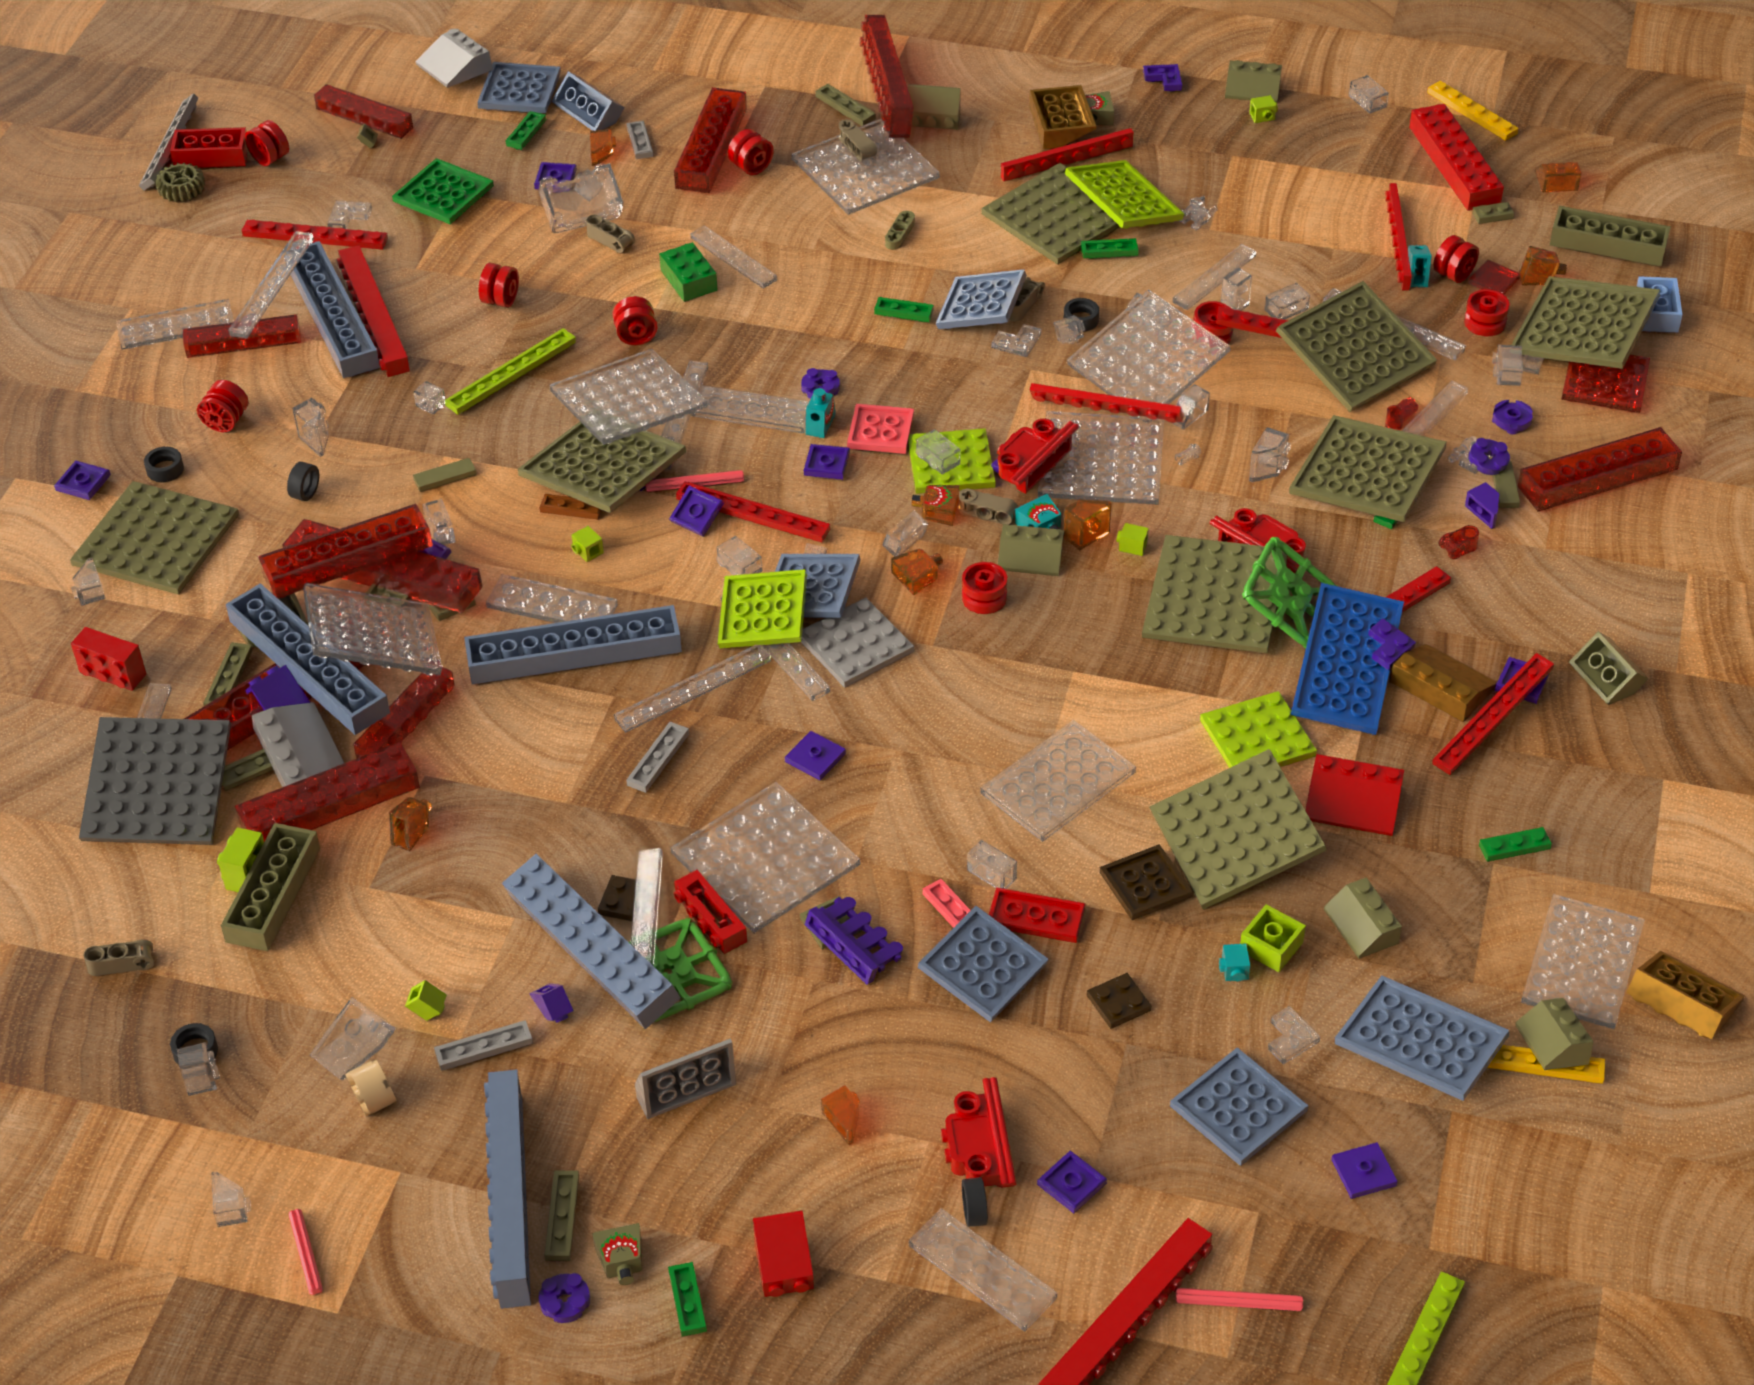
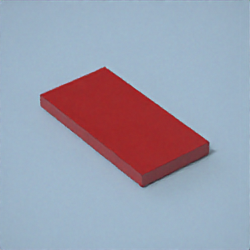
[989,887,1086,943]

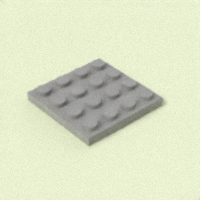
[801,598,914,688]

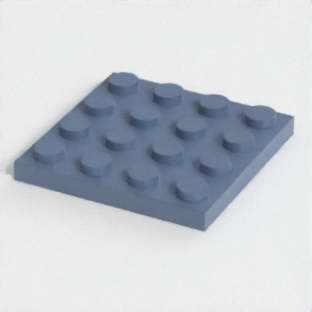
[477,62,561,113]
[936,269,1027,329]
[775,554,861,618]
[918,906,1048,1023]
[1170,1048,1308,1166]

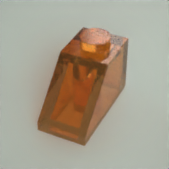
[590,129,616,167]
[821,1085,860,1145]

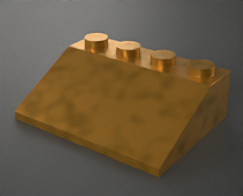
[1029,85,1096,149]
[1390,644,1497,722]
[1626,951,1745,1039]

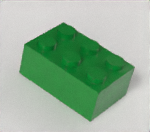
[659,242,718,302]

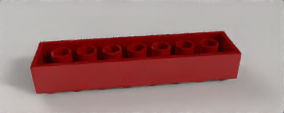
[1409,103,1504,211]

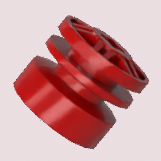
[196,380,249,433]

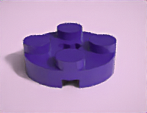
[801,368,840,399]
[1492,400,1533,435]
[1468,438,1510,475]
[539,1273,590,1323]

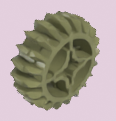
[155,163,205,202]

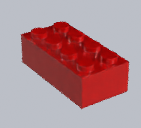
[170,127,248,168]

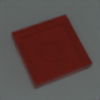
[1468,260,1521,294]

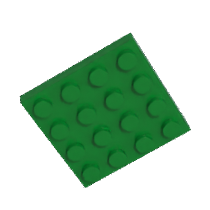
[392,158,494,224]

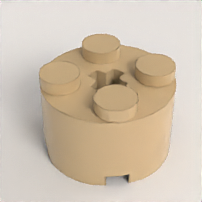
[345,1059,397,1117]

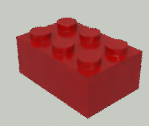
[71,627,147,691]

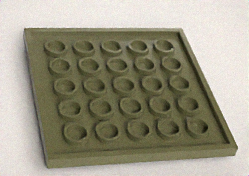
[981,163,1120,265]
[1510,276,1660,369]
[1276,281,1437,412]
[518,410,686,513]
[1289,415,1446,522]
[70,481,239,595]
[1142,535,1288,653]
[1149,749,1327,910]

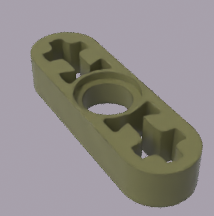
[885,211,915,250]

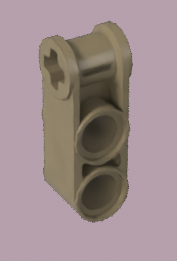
[839,119,877,161]
[586,214,635,253]
[1009,277,1045,321]
[958,489,1018,525]
[83,939,154,976]

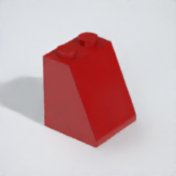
[753,1210,814,1297]

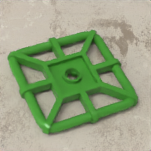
[1242,537,1338,648]
[629,917,733,1022]

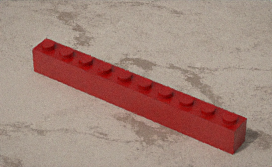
[336,245,410,377]
[1038,1218,1213,1385]

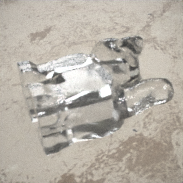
[1180,196,1218,230]

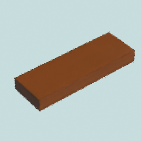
[539,494,602,520]

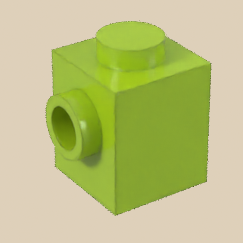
[1249,95,1278,123]
[1116,523,1149,556]
[571,526,604,562]
[405,980,447,1021]

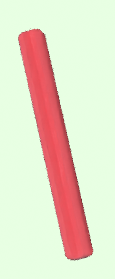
[645,470,744,492]
[1176,1288,1303,1311]

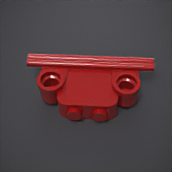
[997,418,1079,494]
[1209,508,1306,573]
[941,1077,1016,1188]

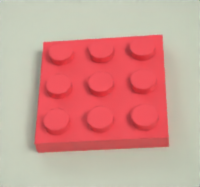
[847,404,914,454]

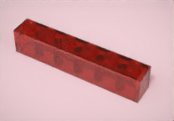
[314,84,414,139]
[183,314,301,358]
[353,662,455,768]

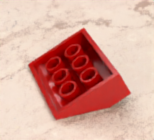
[1305,754,1404,836]

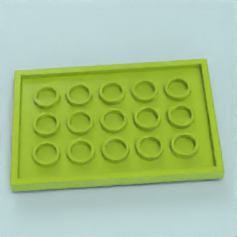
[1065,160,1184,229]

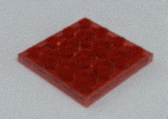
[1561,354,1650,413]

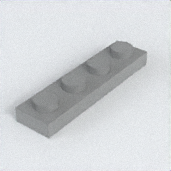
[626,722,689,793]
[434,1020,533,1071]

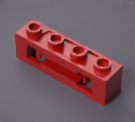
[673,869,747,954]

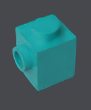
[1219,944,1250,982]

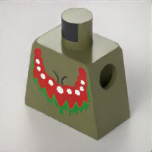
[1085,91,1114,126]
[592,1223,642,1285]

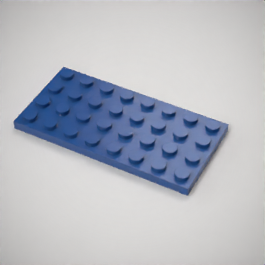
[1291,583,1404,735]

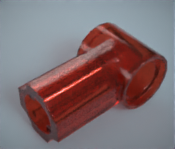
[1385,397,1418,430]

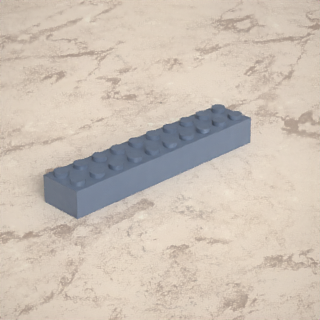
[284,241,380,378]
[226,583,390,735]
[464,605,682,684]
[502,854,680,1029]
[484,1070,531,1309]

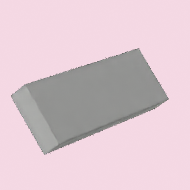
[627,121,653,159]

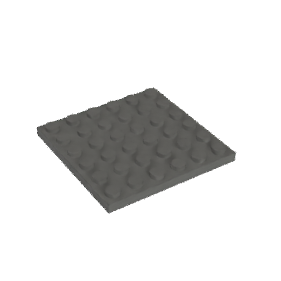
[79,717,231,845]

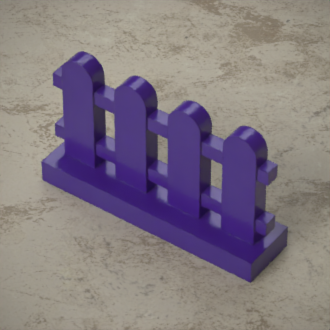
[804,897,903,985]

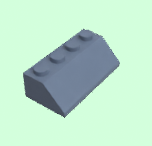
[551,71,625,133]

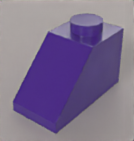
[1465,482,1499,529]
[529,983,574,1023]

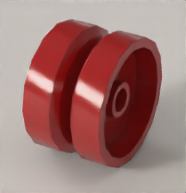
[244,120,290,167]
[728,129,774,176]
[1433,235,1479,283]
[478,262,519,308]
[1464,289,1510,337]
[612,296,658,346]
[1190,301,1233,349]
[962,562,1008,614]

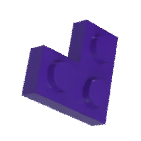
[1143,64,1182,91]
[1368,618,1416,670]

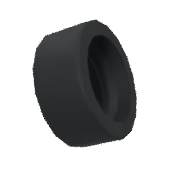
[1063,298,1099,332]
[144,446,184,483]
[287,461,320,501]
[170,1023,218,1069]
[962,1177,988,1227]

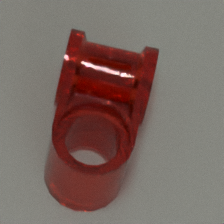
[1438,525,1479,560]

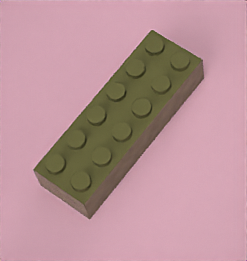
[1549,206,1671,266]
[221,823,320,951]

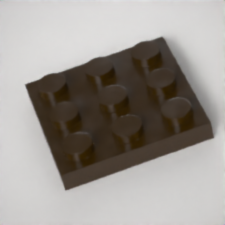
[1099,844,1193,920]

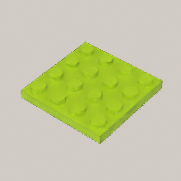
[908,428,995,494]
[717,569,807,648]
[1200,691,1317,768]

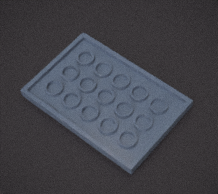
[1335,975,1509,1101]

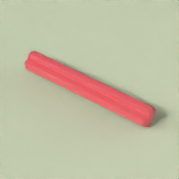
[289,1209,323,1295]

